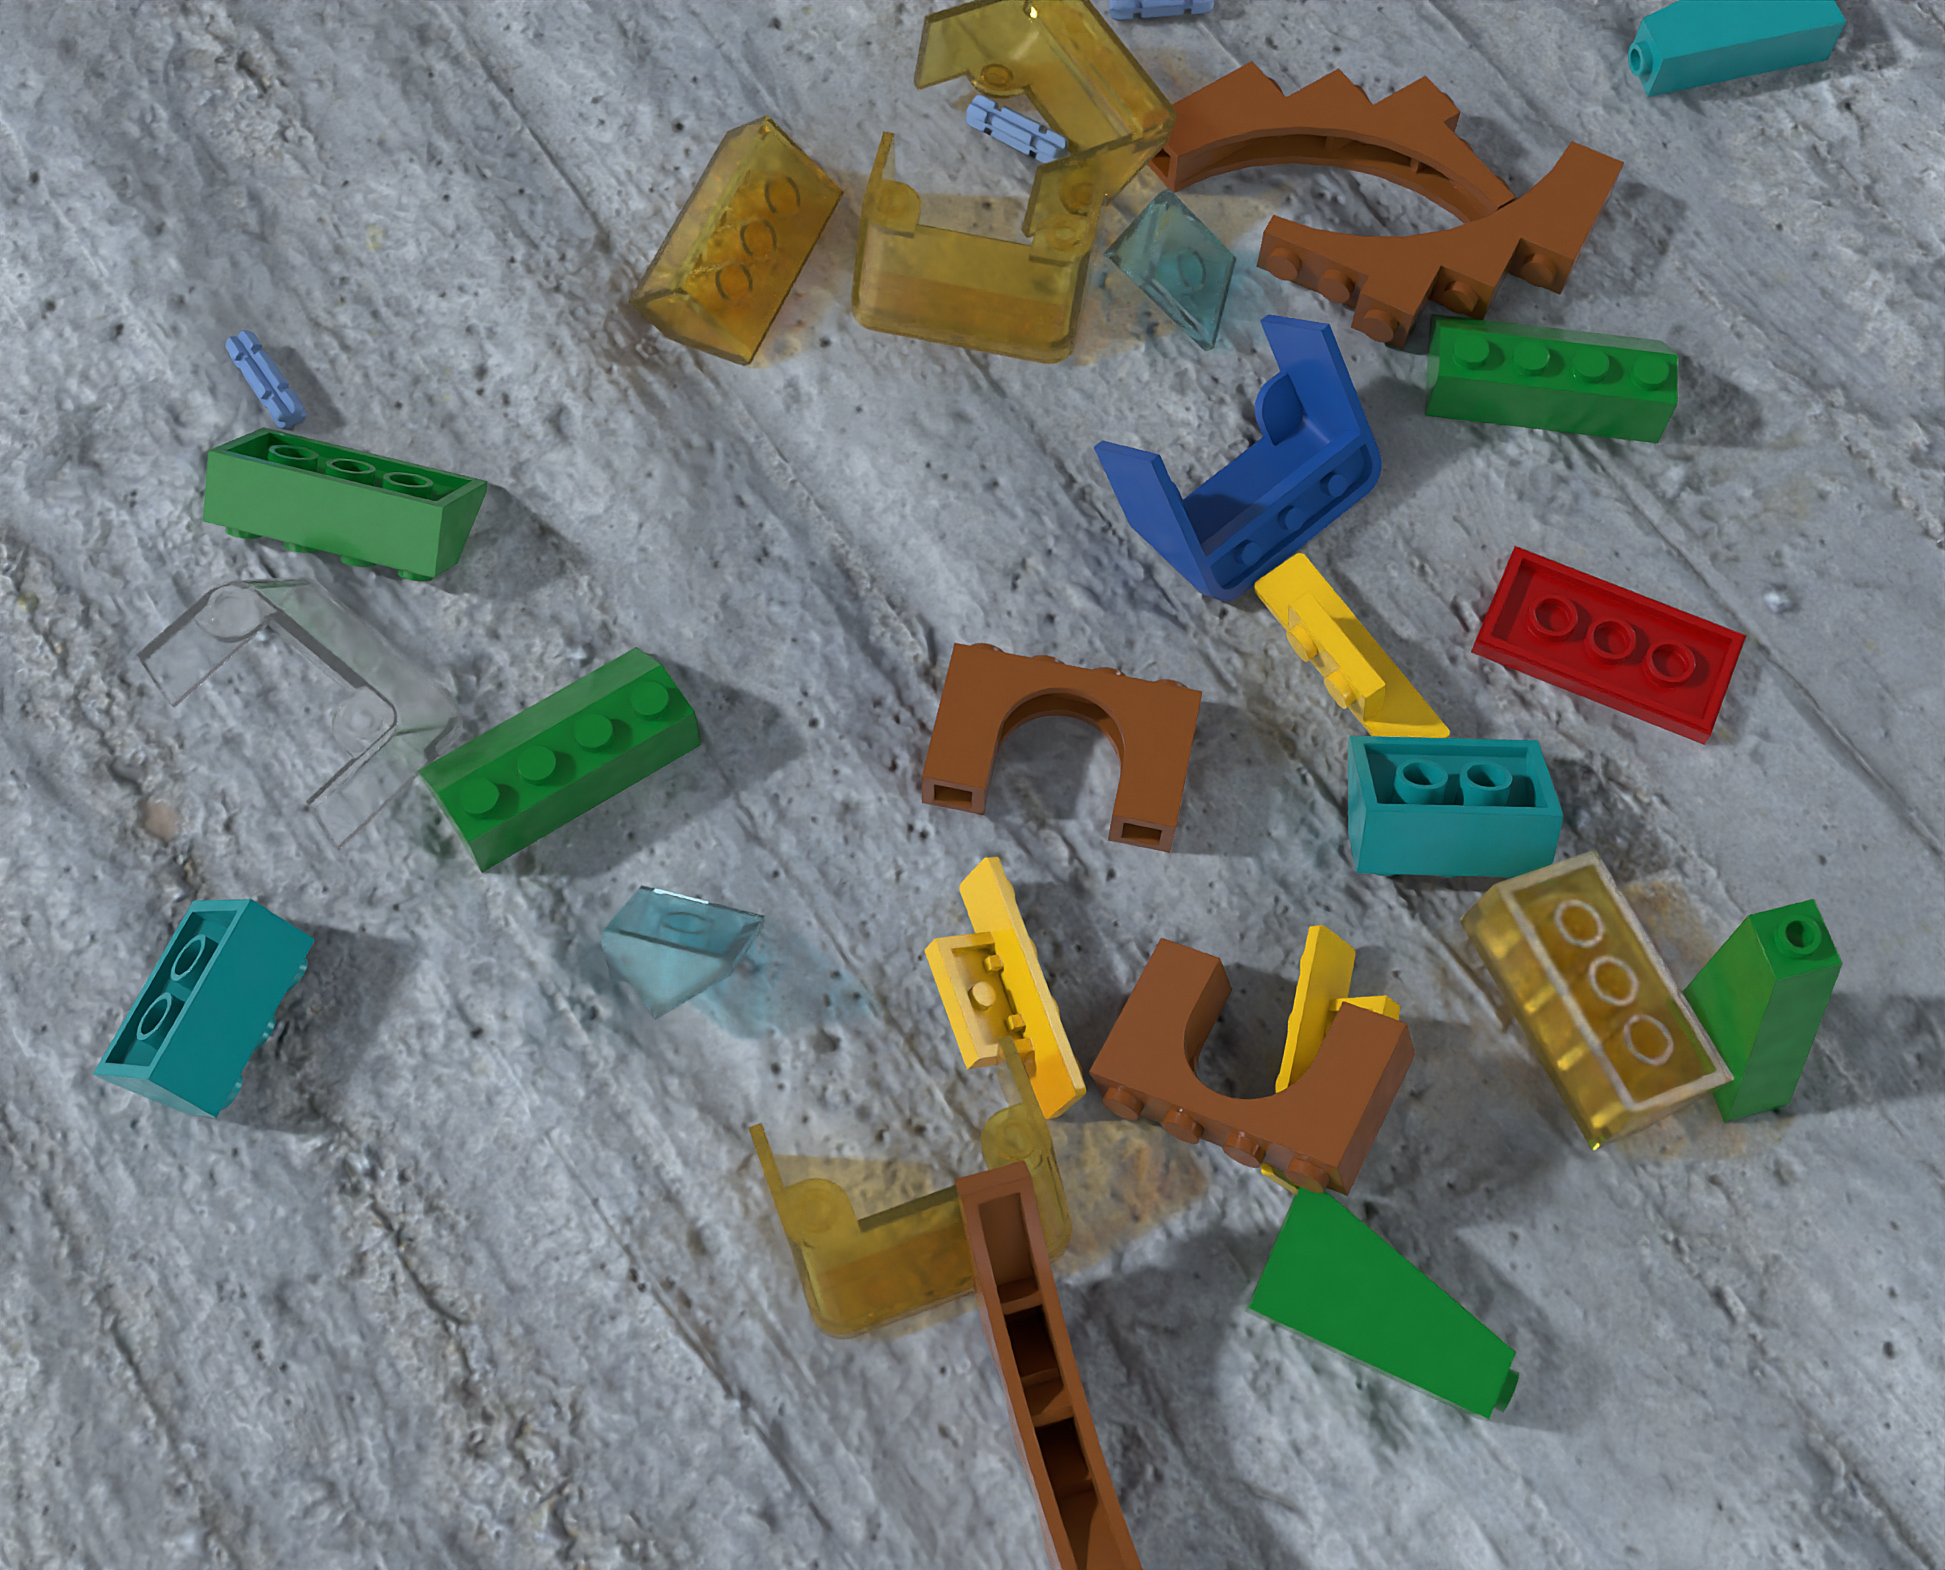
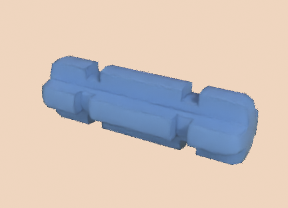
[1108,0,1214,21]
[966,94,1069,167]
[225,330,307,430]

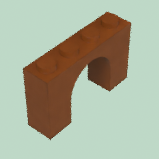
[922,643,1202,853]
[1089,937,1415,1196]

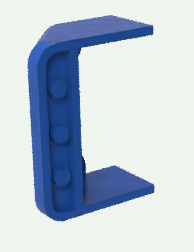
[1094,314,1382,601]

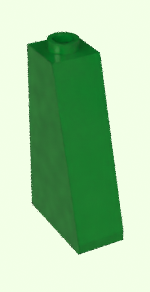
[1674,899,1843,1123]
[1245,1186,1519,1420]

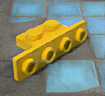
[1254,553,1450,738]
[924,856,1086,1119]
[1261,925,1401,1194]

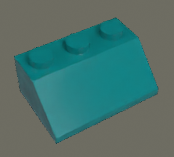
[1348,736,1564,879]
[93,899,315,1118]

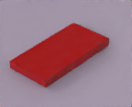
[1471,546,1747,745]

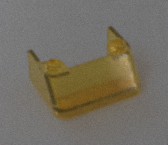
[913,0,1176,238]
[851,131,1110,364]
[748,1035,1072,1339]

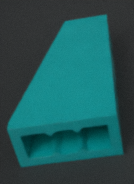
[1628,0,1846,97]

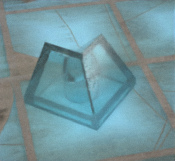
[1104,189,1237,351]
[601,885,765,1020]

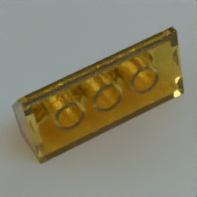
[628,114,844,366]
[1460,850,1735,1151]

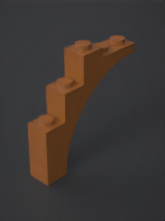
[1140,61,1516,224]
[1256,141,1624,350]
[954,1160,1143,1570]

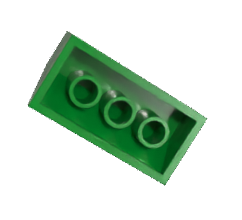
[1425,314,1678,443]
[203,427,488,581]
[418,647,701,873]

